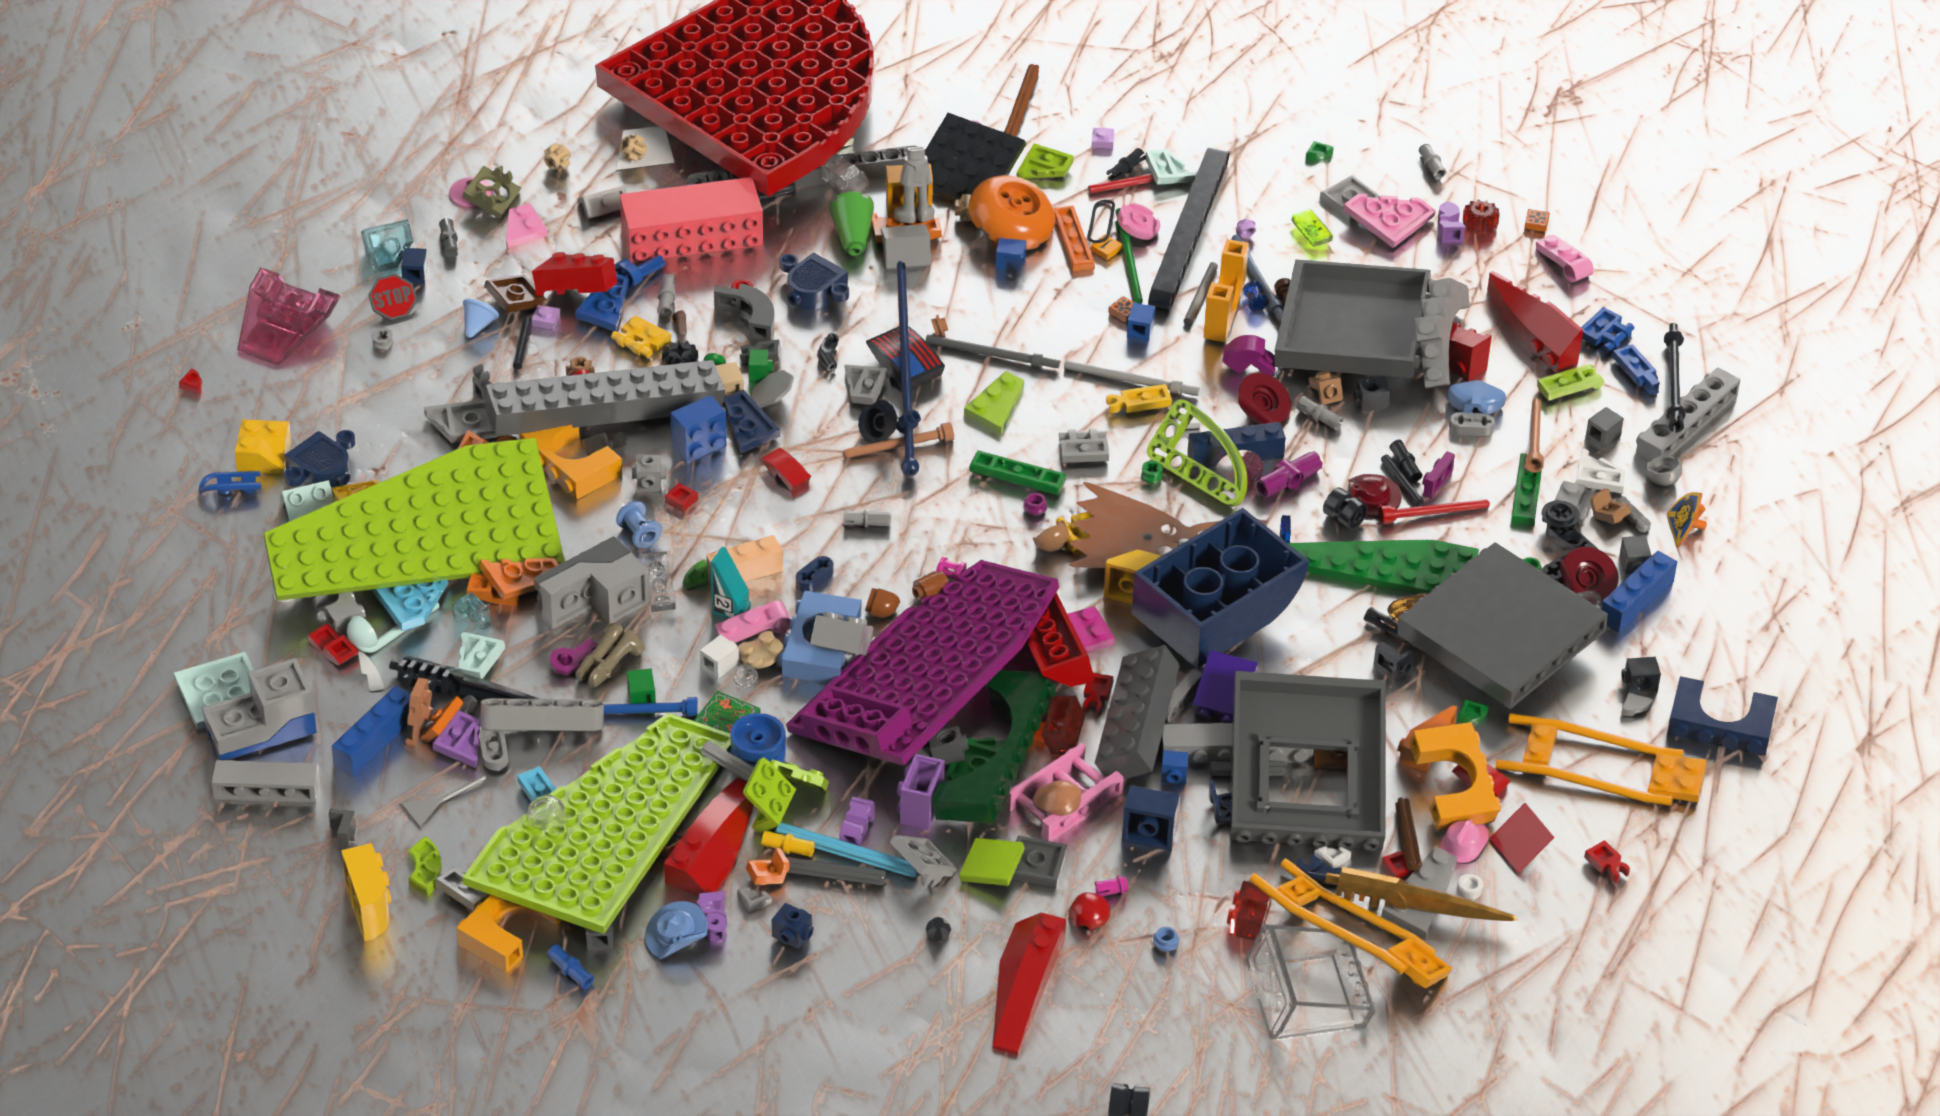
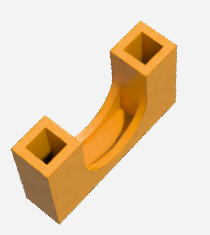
[1203,239,1249,342]
[519,425,622,500]
[1409,722,1501,831]
[456,895,562,973]

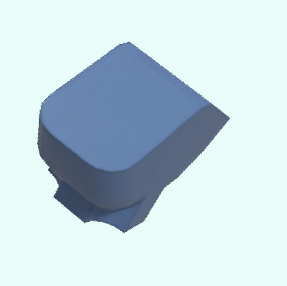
[1447,380,1506,415]

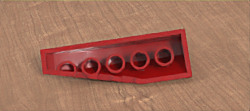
[1487,271,1583,373]
[1029,592,1095,687]
[664,778,754,897]
[993,912,1066,1055]

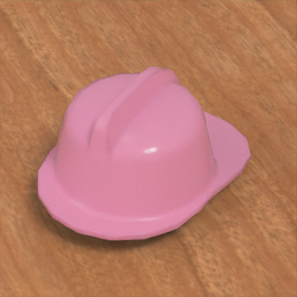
[1440,820,1490,863]

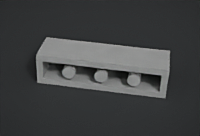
[212,760,320,803]

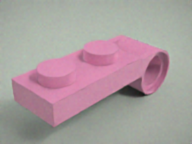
[1536,234,1594,283]
[715,601,791,643]

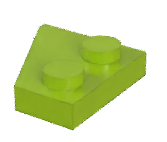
[771,759,829,791]

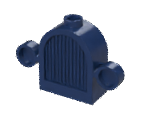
[780,252,850,310]
[284,430,356,488]

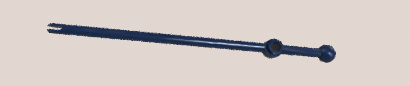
[896,261,921,476]

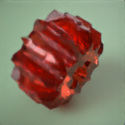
[1462,199,1500,235]

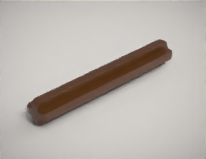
[1395,797,1422,872]

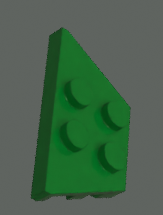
[946,737,1006,781]

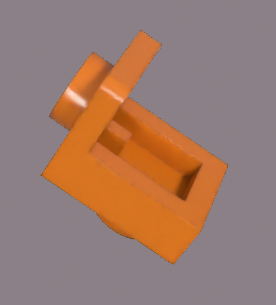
[746,848,790,885]

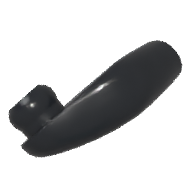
[817,333,839,371]

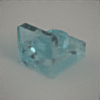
[452,592,491,629]

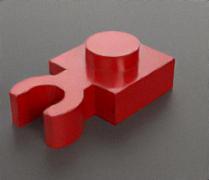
[1083,672,1114,715]
[1584,840,1630,883]

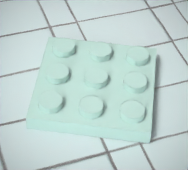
[174,652,254,730]

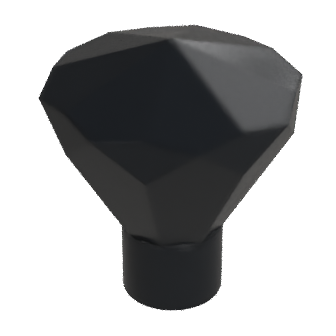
[925,917,951,942]

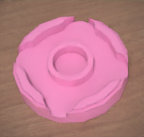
[1117,203,1161,240]

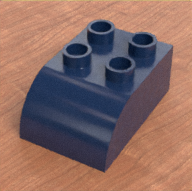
[1132,508,1309,669]

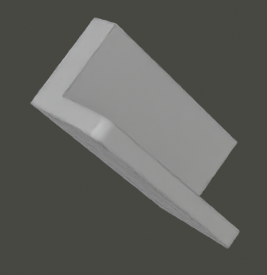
[577,185,627,219]

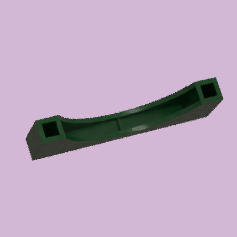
[931,670,1056,823]

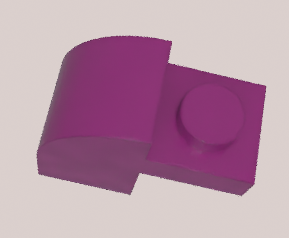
[1222,335,1275,376]

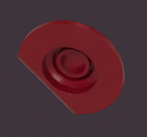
[1238,373,1291,424]
[1348,474,1402,517]
[1560,547,1619,605]

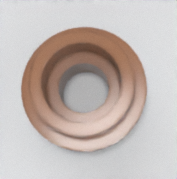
[931,314,948,337]

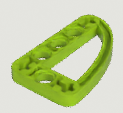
[1147,399,1247,507]

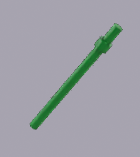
[1115,208,1143,304]

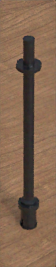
[1663,323,1686,433]

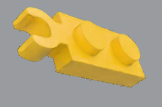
[1106,384,1172,413]

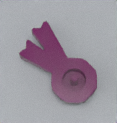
[549,638,608,676]

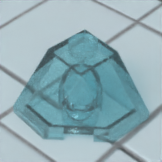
[361,219,414,273]

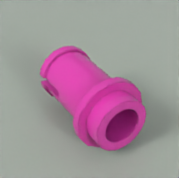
[1095,875,1129,896]

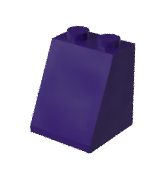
[1193,650,1259,723]

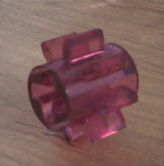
[1241,452,1264,482]

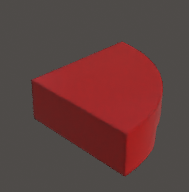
[179,368,203,395]

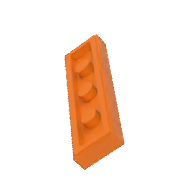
[1053,205,1095,272]

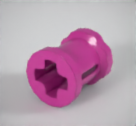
[936,556,967,581]

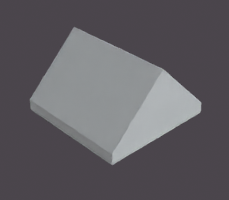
[881,224,931,270]

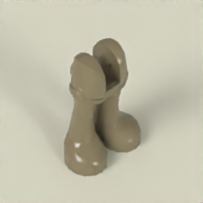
[576,623,645,688]

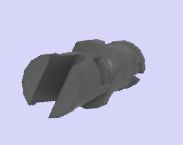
[439,218,458,258]

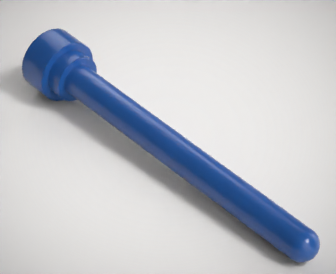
[604,697,698,717]

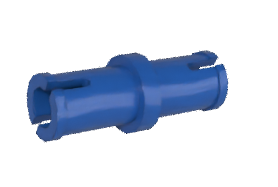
[547,944,594,989]

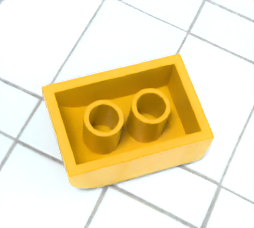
[341,843,392,941]

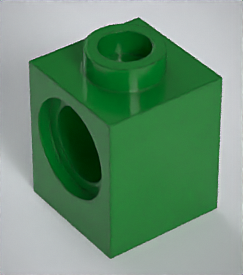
[627,668,656,704]

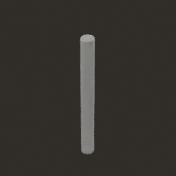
[1183,262,1218,325]

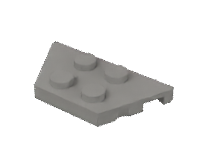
[424,400,499,443]

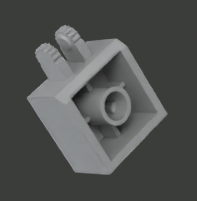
[810,612,874,655]

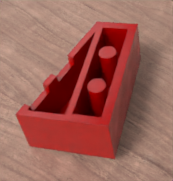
[532,252,618,296]
[1449,322,1492,381]

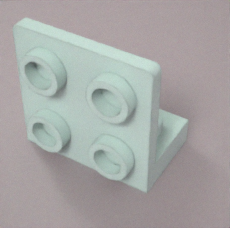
[280,480,335,521]

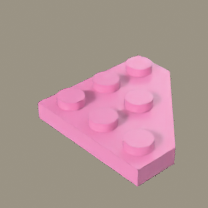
[1343,194,1436,248]

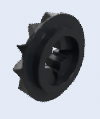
[661,340,698,365]
[1541,500,1580,531]

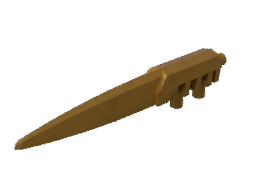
[1325,867,1518,921]

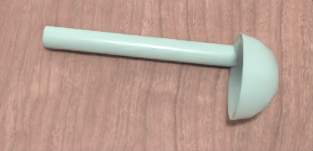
[346,602,440,653]

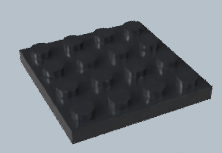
[925,112,1026,201]

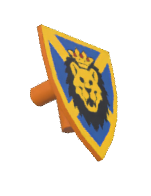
[1666,492,1707,547]

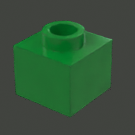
[749,349,773,382]

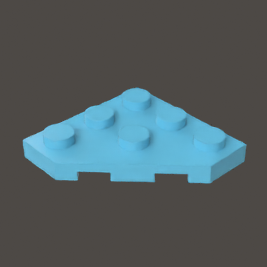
[372,579,449,631]

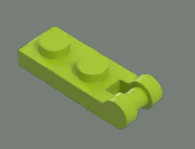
[1537,364,1605,401]

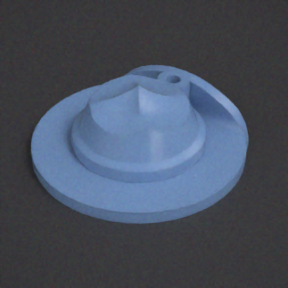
[645,901,708,960]

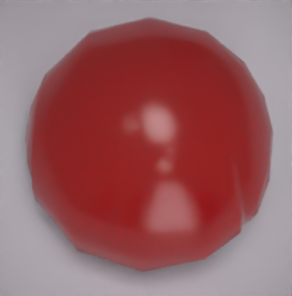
[1069,892,1110,930]

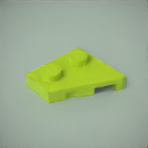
[1016,143,1074,179]

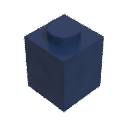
[401,248,428,284]

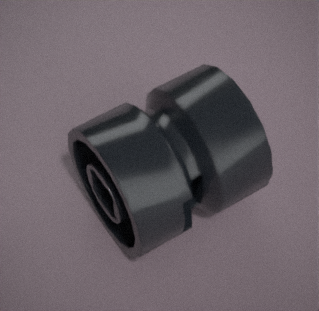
[1323,487,1368,530]
[1108,1082,1150,1116]

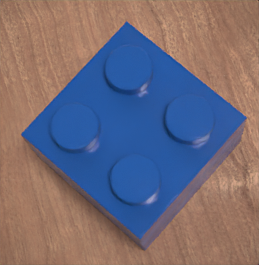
[670,395,727,463]

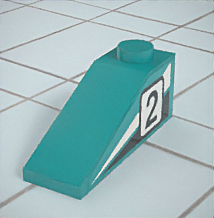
[711,546,751,619]

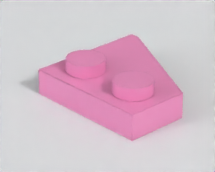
[506,203,548,248]

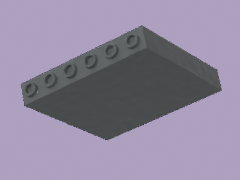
[1274,259,1435,378]
[1398,542,1608,709]

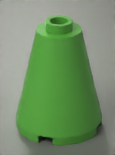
[829,192,874,256]

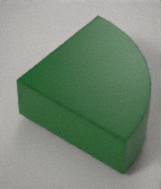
[1305,141,1334,160]
[1457,699,1489,723]

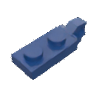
[1612,344,1660,395]

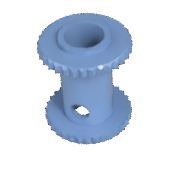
[616,501,662,549]

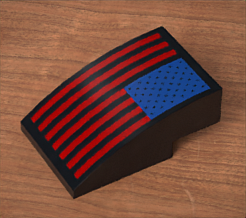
[866,326,945,390]

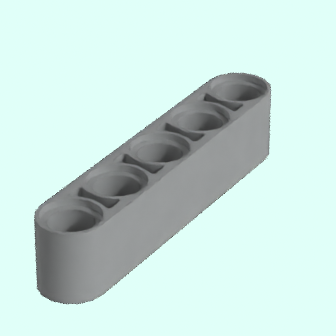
[480,698,604,731]

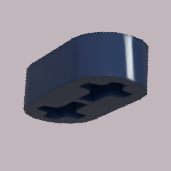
[796,556,834,592]

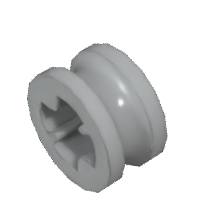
[372,328,394,349]

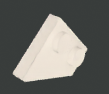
[1576,449,1626,493]

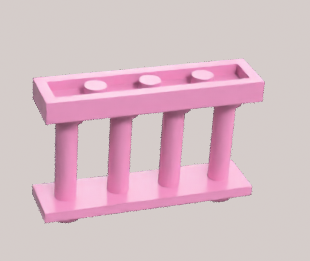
[1007,743,1123,841]

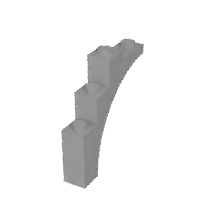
[1415,277,1470,389]

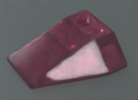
[237,267,340,365]

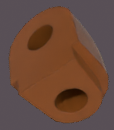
[865,588,900,618]

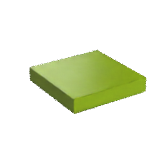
[959,838,1025,886]

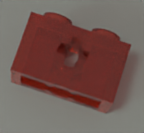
[1042,696,1085,754]
[1227,881,1272,942]

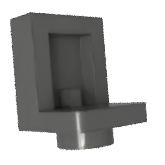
[329,809,358,850]

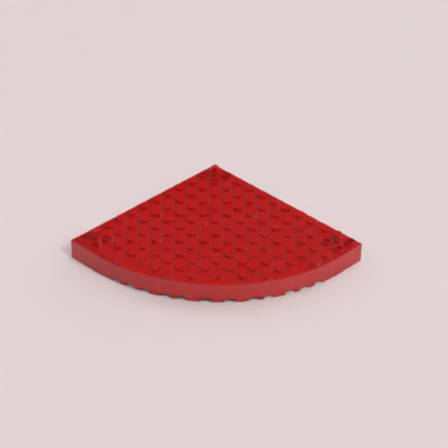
[595,0,875,197]

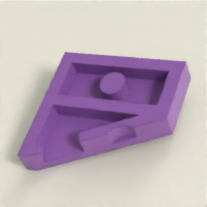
[433,710,480,768]

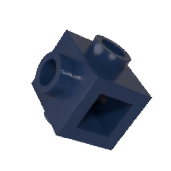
[771,903,814,949]

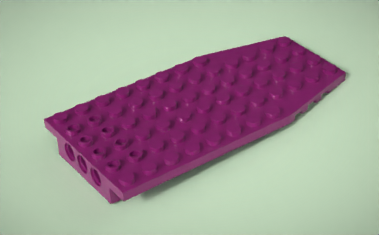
[786,560,1060,766]

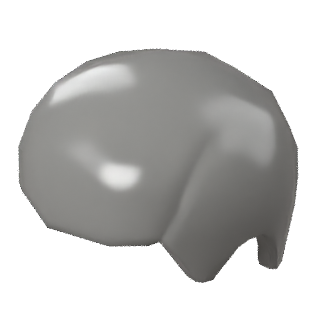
[1646,455,1682,486]

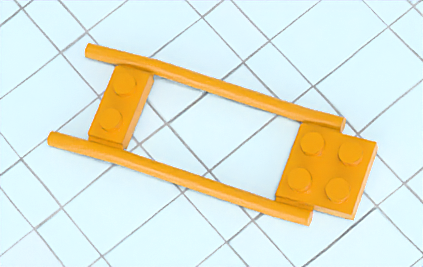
[1496,714,1707,806]
[1249,858,1452,988]

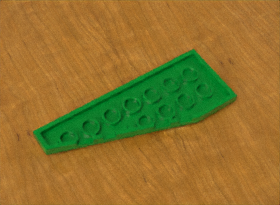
[1288,539,1479,596]

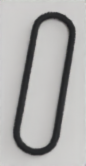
[1087,199,1115,243]

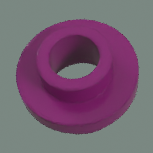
[1023,493,1047,515]

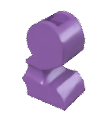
[1437,202,1465,243]
[839,796,875,846]
[697,891,727,943]

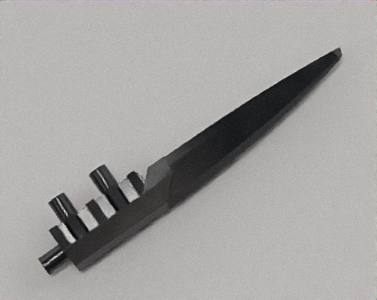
[389,656,539,701]

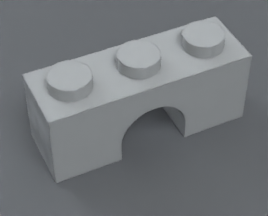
[309,592,366,636]

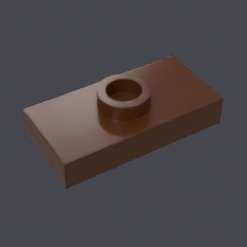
[1313,749,1348,770]

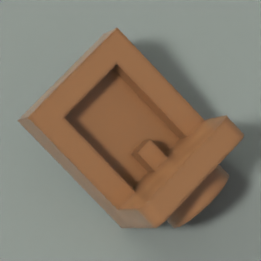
[1309,371,1343,404]
[1590,488,1631,524]

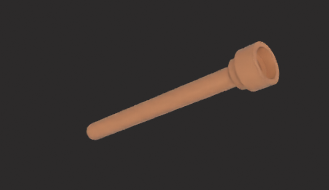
[1525,398,1544,473]
[843,422,954,458]

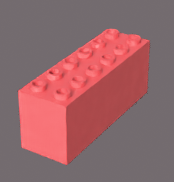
[620,177,763,263]

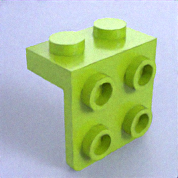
[743,758,796,833]

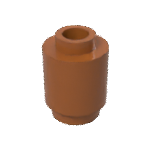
[912,571,949,601]

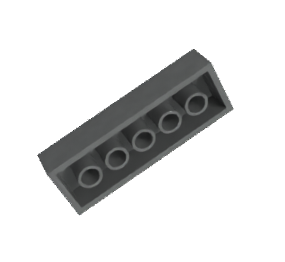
[1094,645,1180,780]

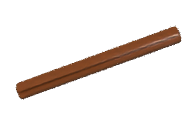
[1004,63,1040,136]

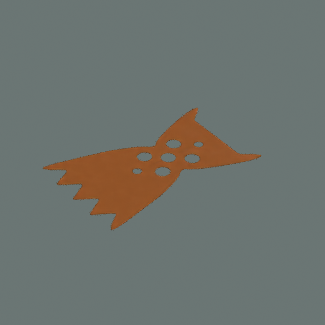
[1069,482,1267,568]

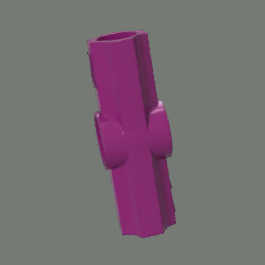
[1255,451,1323,498]

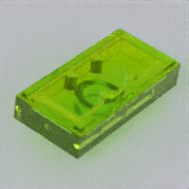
[1291,209,1333,247]

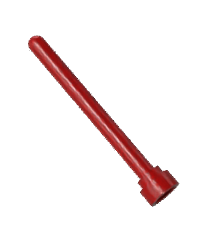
[1378,499,1490,525]

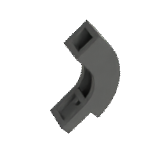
[714,284,775,342]

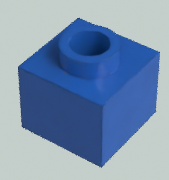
[1161,750,1188,784]

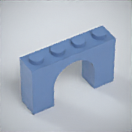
[778,591,862,684]

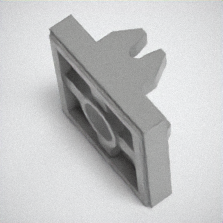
[890,835,957,888]

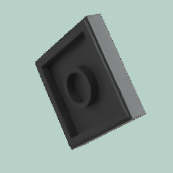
[1011,835,1068,888]

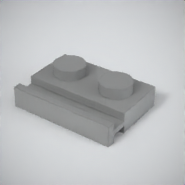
[1554,480,1596,526]

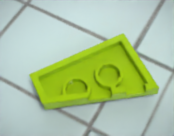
[964,371,1024,434]

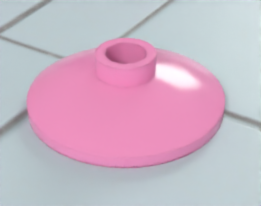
[449,177,494,208]

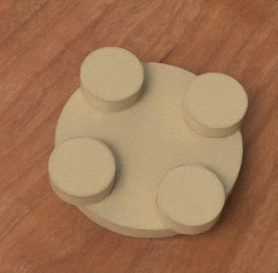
[738,631,784,669]

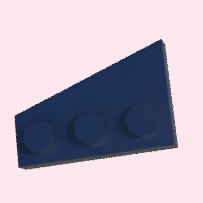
[724,389,780,454]

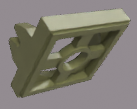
[462,166,522,219]

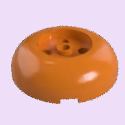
[968,175,1055,250]

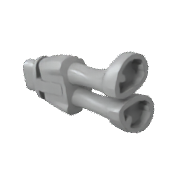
[894,146,935,223]

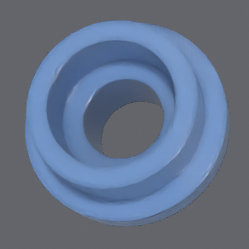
[1153,927,1179,951]

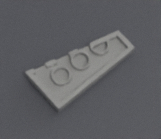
[1381,846,1458,939]

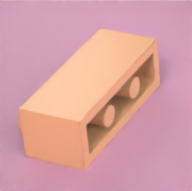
[706,535,783,582]

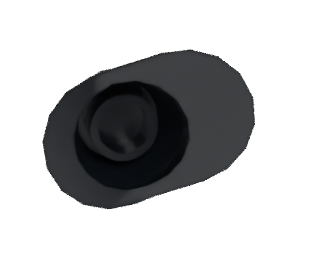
[858,399,898,443]

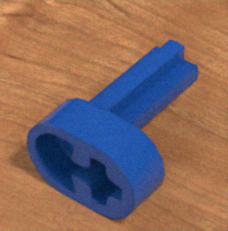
[614,255,666,288]

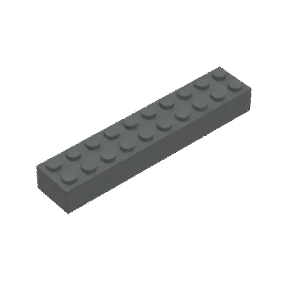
[484,360,725,436]

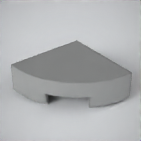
[1621,692,1653,716]
[737,887,772,913]

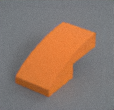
[467,574,519,606]

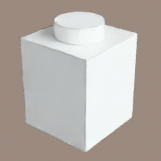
[700,635,739,679]

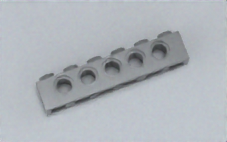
[1635,367,1741,462]

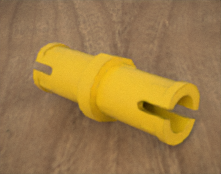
[761,830,815,857]

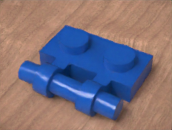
[1581,307,1635,354]

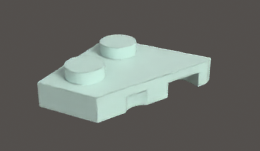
[1145,149,1197,185]
[458,632,506,679]

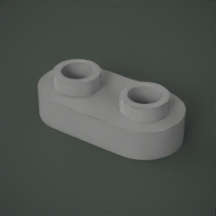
[479,729,508,770]

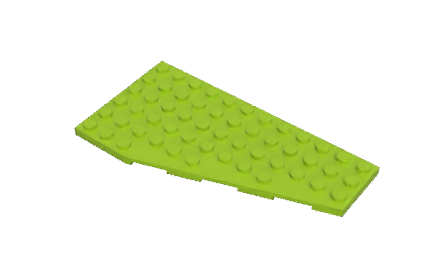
[263,438,565,601]
[462,713,731,934]

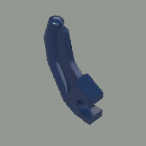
[1296,855,1357,886]

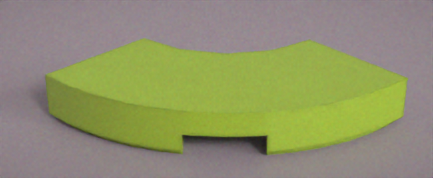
[408,836,442,896]

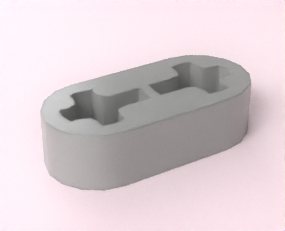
[1449,412,1495,436]

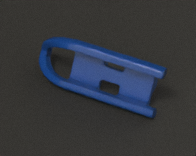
[198,471,261,494]

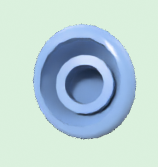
[463,299,499,338]

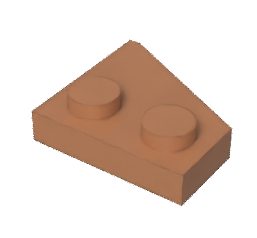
[406,677,434,748]

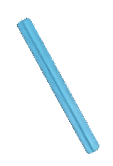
[775,822,919,878]

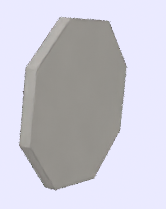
[751,370,794,408]

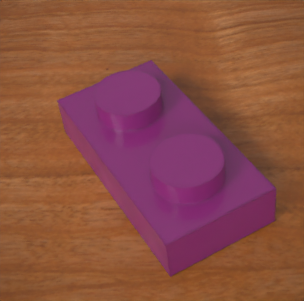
[1422,451,1455,499]

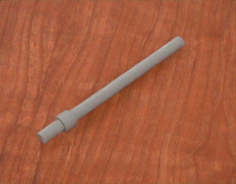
[1064,360,1200,396]

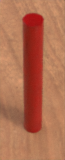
[1088,174,1154,194]

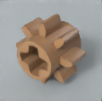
[566,357,595,375]

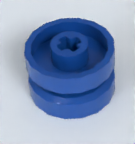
[730,713,786,768]

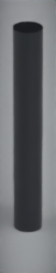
[513,317,532,369]
[1381,454,1424,506]

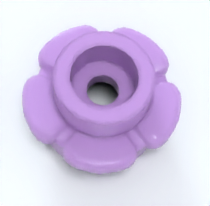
[1235,218,1256,239]

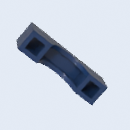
[1187,422,1286,470]

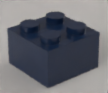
[1122,785,1180,851]

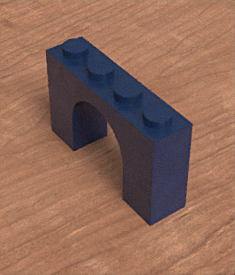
[1667,676,1778,756]

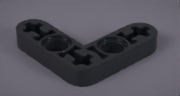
[1542,517,1598,584]

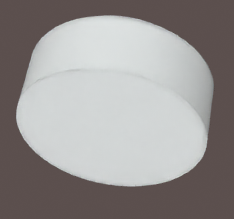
[1457,874,1483,899]

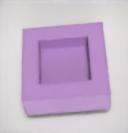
[1091,127,1114,149]
[532,305,560,330]

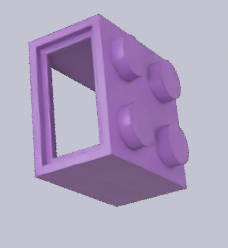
[897,754,945,831]

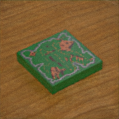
[694,691,761,734]

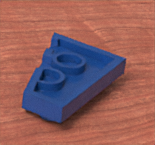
[576,274,629,331]

